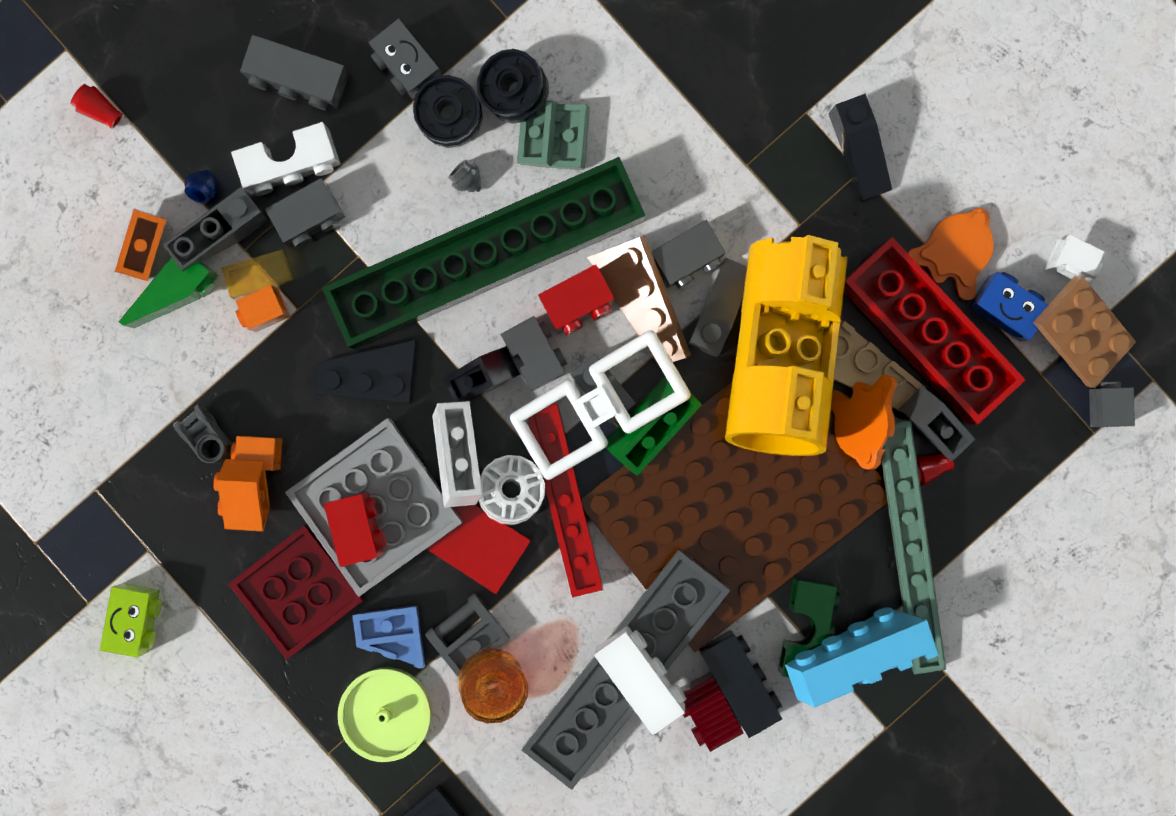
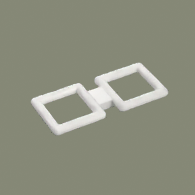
[510,330,691,480]

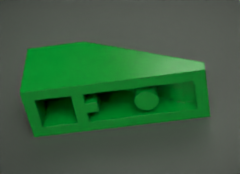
[118,257,219,328]

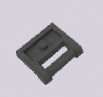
[425,593,510,679]

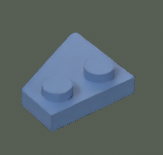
[352,605,426,669]

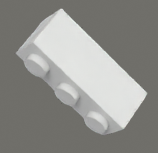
[432,401,482,508]
[594,625,686,735]

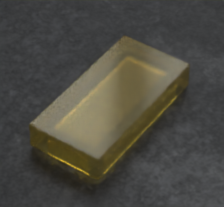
[221,250,293,299]

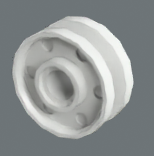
[479,455,545,525]

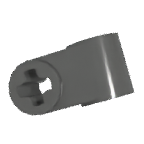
[173,404,232,464]

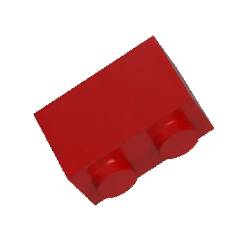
[324,492,386,567]

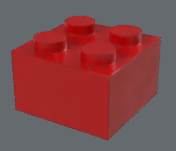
[538,264,615,336]

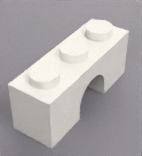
[231,122,341,196]

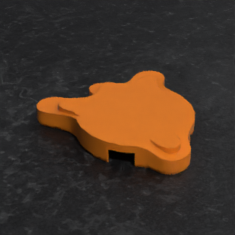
[907,208,994,301]
[831,375,897,470]

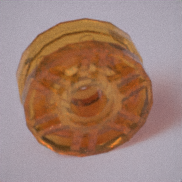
[457,649,528,724]

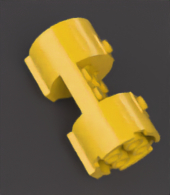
[725,235,848,456]

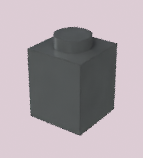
[1089,382,1135,427]

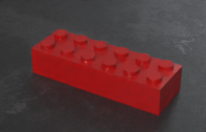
[844,237,1025,424]

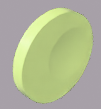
[338,667,432,762]

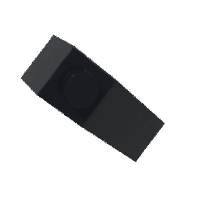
[828,93,892,202]

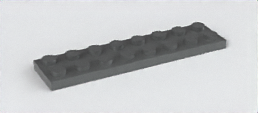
[521,549,731,790]

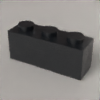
[699,630,783,738]

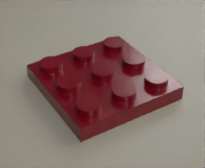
[228,524,365,660]

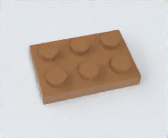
[1033,275,1136,388]

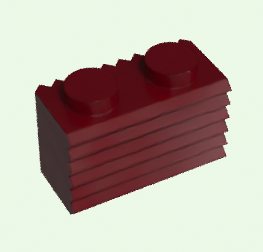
[680,672,744,752]

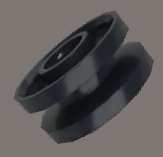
[477,49,549,124]
[413,75,483,148]

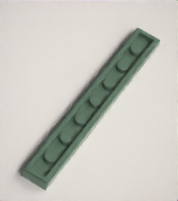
[882,419,946,675]

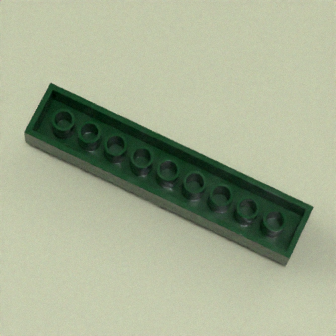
[322,157,646,349]

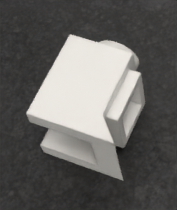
[1043,235,1105,279]

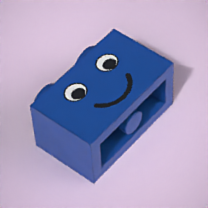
[968,272,1048,342]

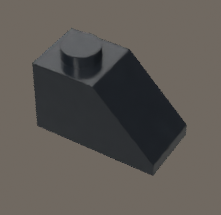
[443,346,520,402]

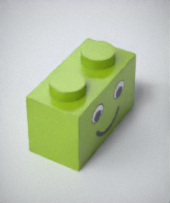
[99,583,162,658]

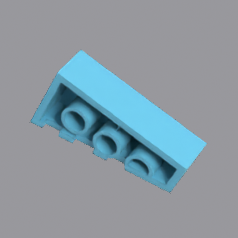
[785,607,939,708]

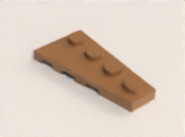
[587,235,691,366]

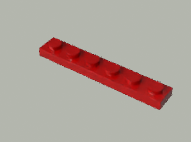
[528,403,604,597]

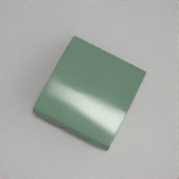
[517,100,590,170]

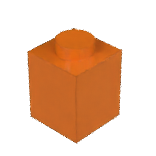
[235,285,291,332]
[231,436,283,471]

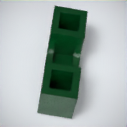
[778,577,840,677]

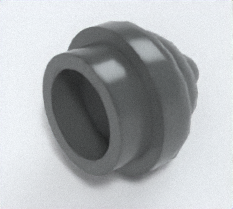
[448,160,481,192]

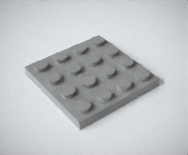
[285,418,464,597]

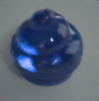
[184,170,218,203]

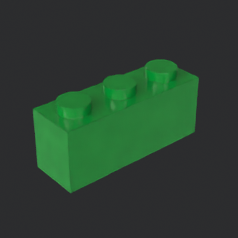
[606,376,702,476]

